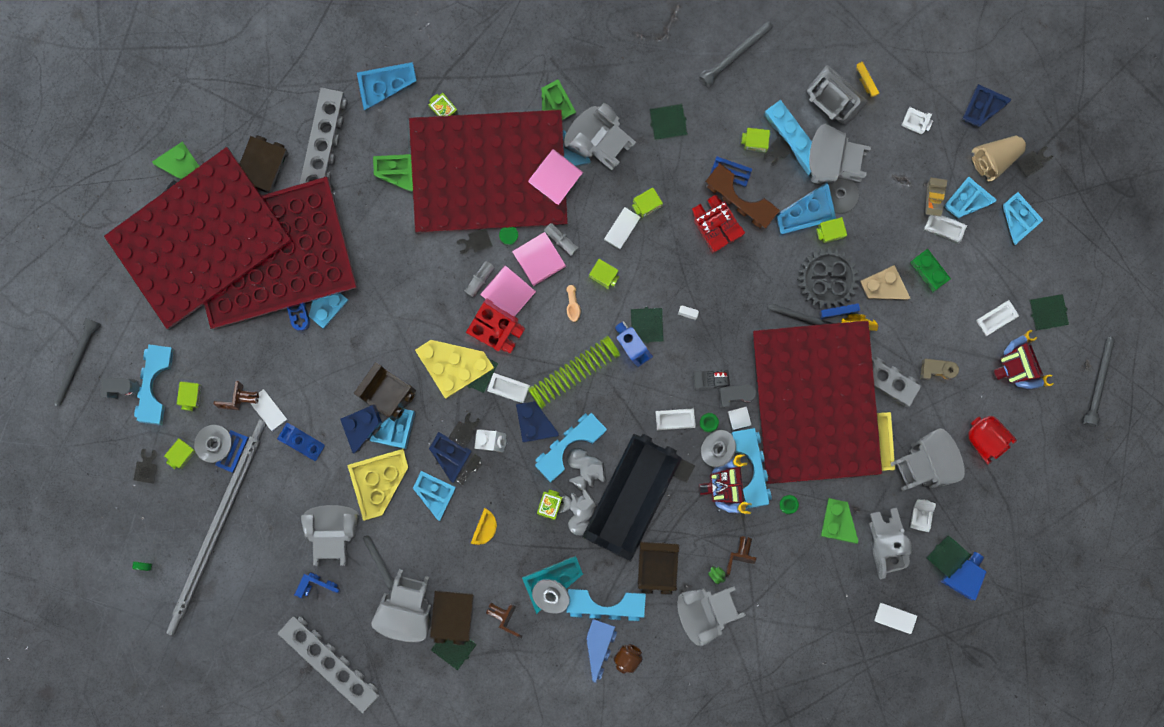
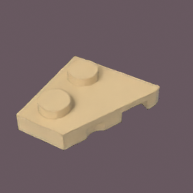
[860,265,910,300]

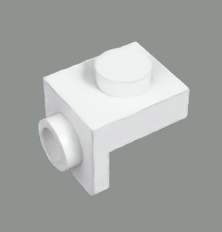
[901,107,933,134]
[474,430,506,452]
[910,499,936,532]

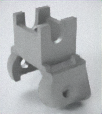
[807,65,868,124]
[563,103,636,170]
[809,124,871,184]
[890,428,965,491]
[301,505,359,566]
[869,508,912,579]
[371,569,431,642]
[677,587,746,646]

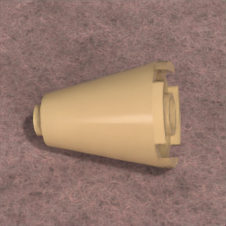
[972,136,1026,181]

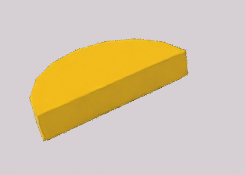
[856,61,879,97]
[841,314,879,331]
[470,508,497,545]

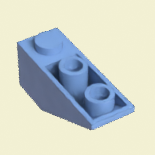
[586,619,617,682]

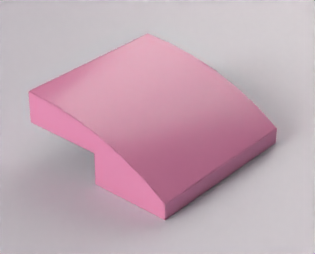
[528,149,583,205]
[512,232,566,286]
[480,266,536,317]

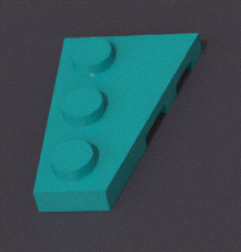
[522,556,583,614]

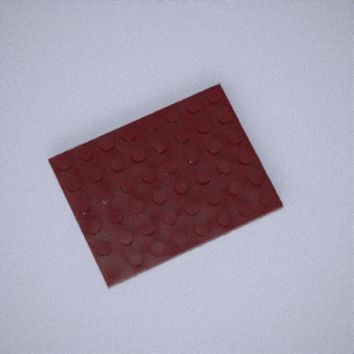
[409,110,568,232]
[104,147,292,330]
[204,177,358,329]
[753,320,882,484]

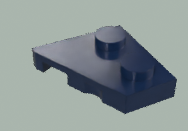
[962,84,1011,127]
[516,401,559,443]
[340,405,382,453]
[429,432,472,483]

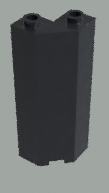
[582,434,682,561]

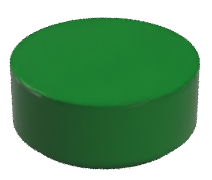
[499,227,518,245]
[699,413,719,433]
[779,495,799,514]
[132,562,152,571]

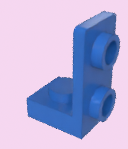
[277,423,325,461]
[294,572,341,598]

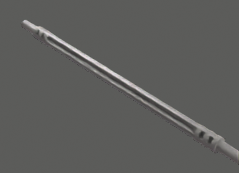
[166,419,266,636]

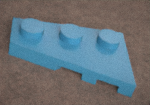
[357,62,416,110]
[776,182,836,234]

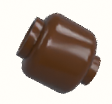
[614,644,643,674]

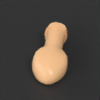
[567,285,581,322]

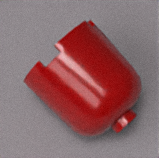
[968,416,1017,465]

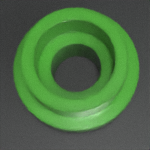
[708,566,726,584]

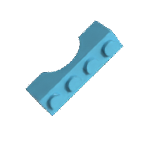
[764,100,812,176]
[134,344,174,425]
[535,413,607,483]
[731,428,772,509]
[567,589,646,621]

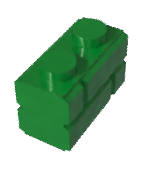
[910,249,951,293]

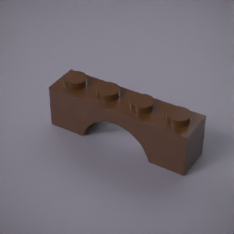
[705,163,780,228]

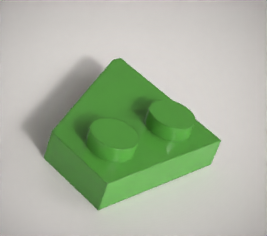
[542,79,576,121]
[152,141,199,180]
[373,154,413,192]
[821,498,858,544]

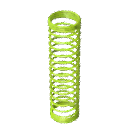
[528,335,620,408]

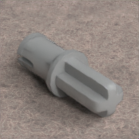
[544,223,579,256]
[464,261,494,298]

